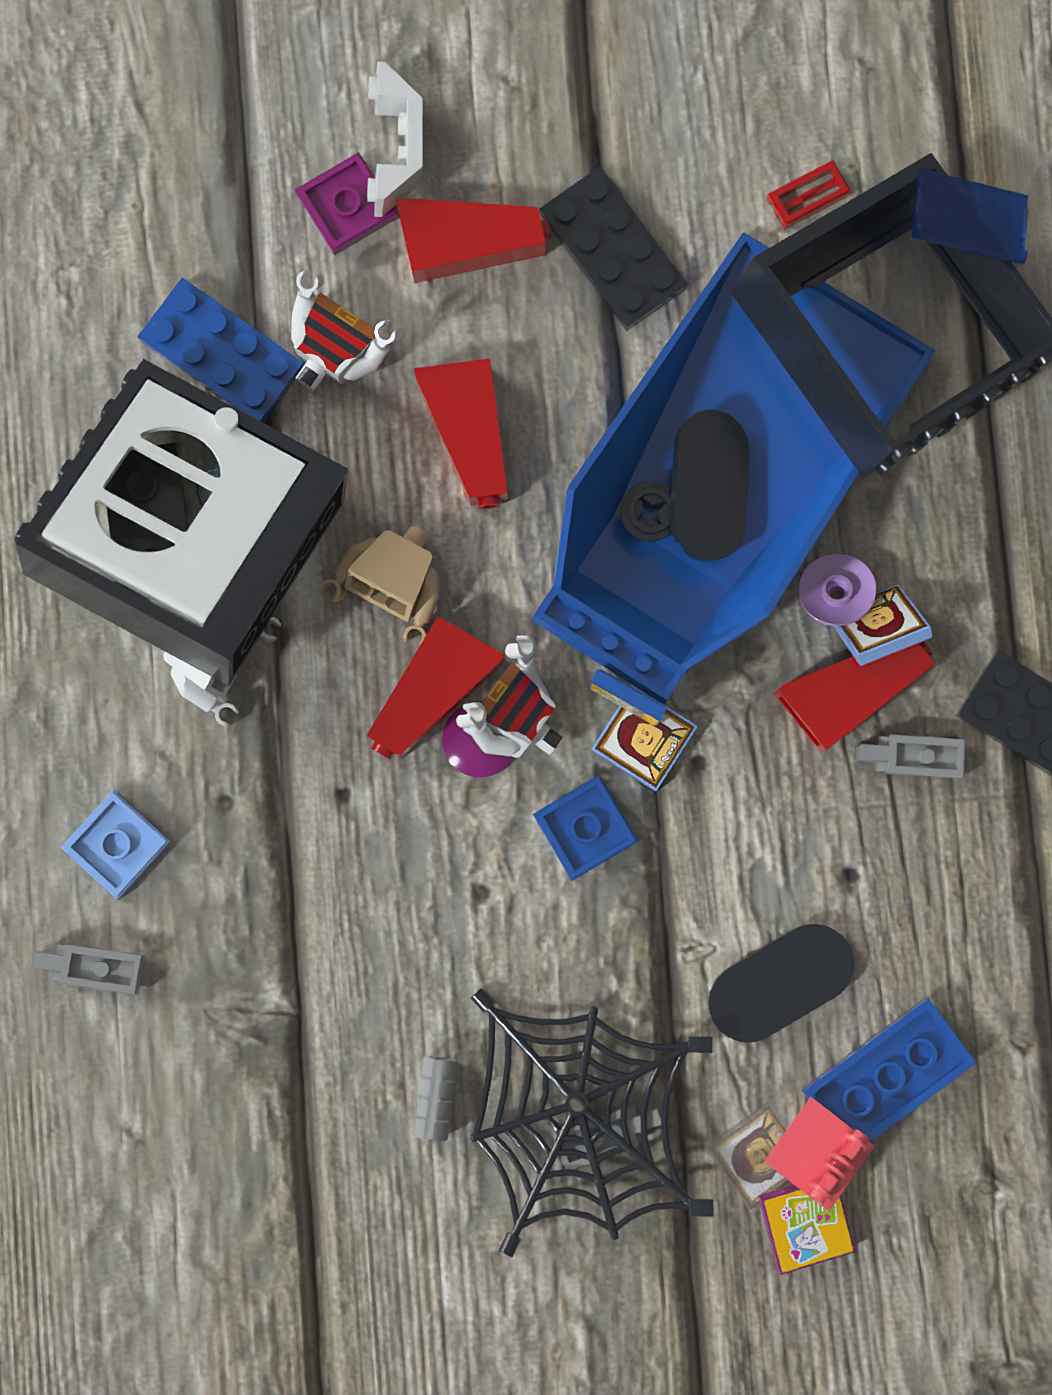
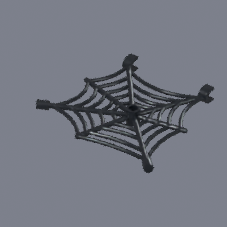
[470,988,714,1257]

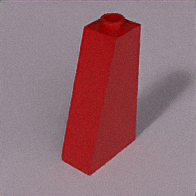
[396,198,551,284]
[414,359,508,509]
[366,616,505,760]
[773,641,935,753]

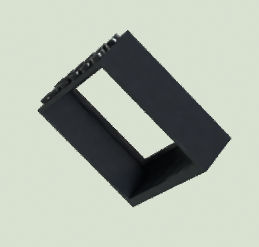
[730,153,1052,479]

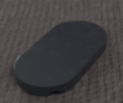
[670,410,749,562]
[708,924,854,1043]

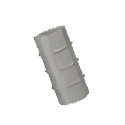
[414,1056,458,1141]

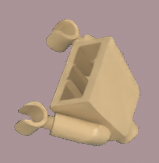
[319,526,439,647]

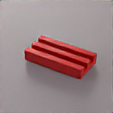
[766,160,851,230]

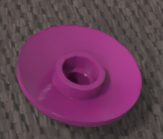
[442,701,514,778]

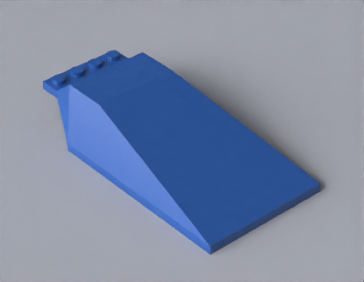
[531,232,935,705]

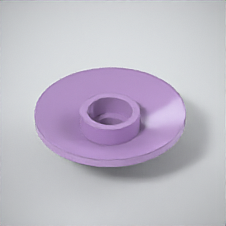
[798,554,876,626]

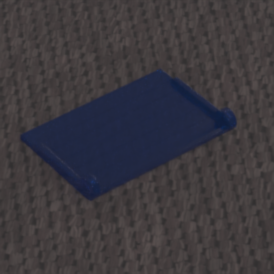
[912,168,1029,265]

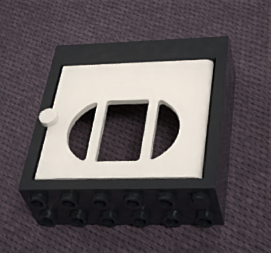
[15,359,348,686]

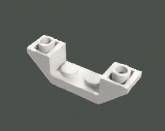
[367,61,423,217]

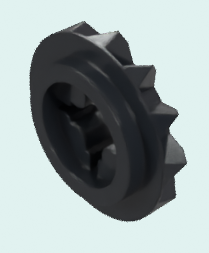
[620,481,672,543]

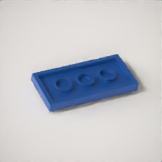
[137,277,304,423]
[801,998,976,1142]

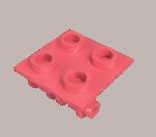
[764,1097,875,1211]

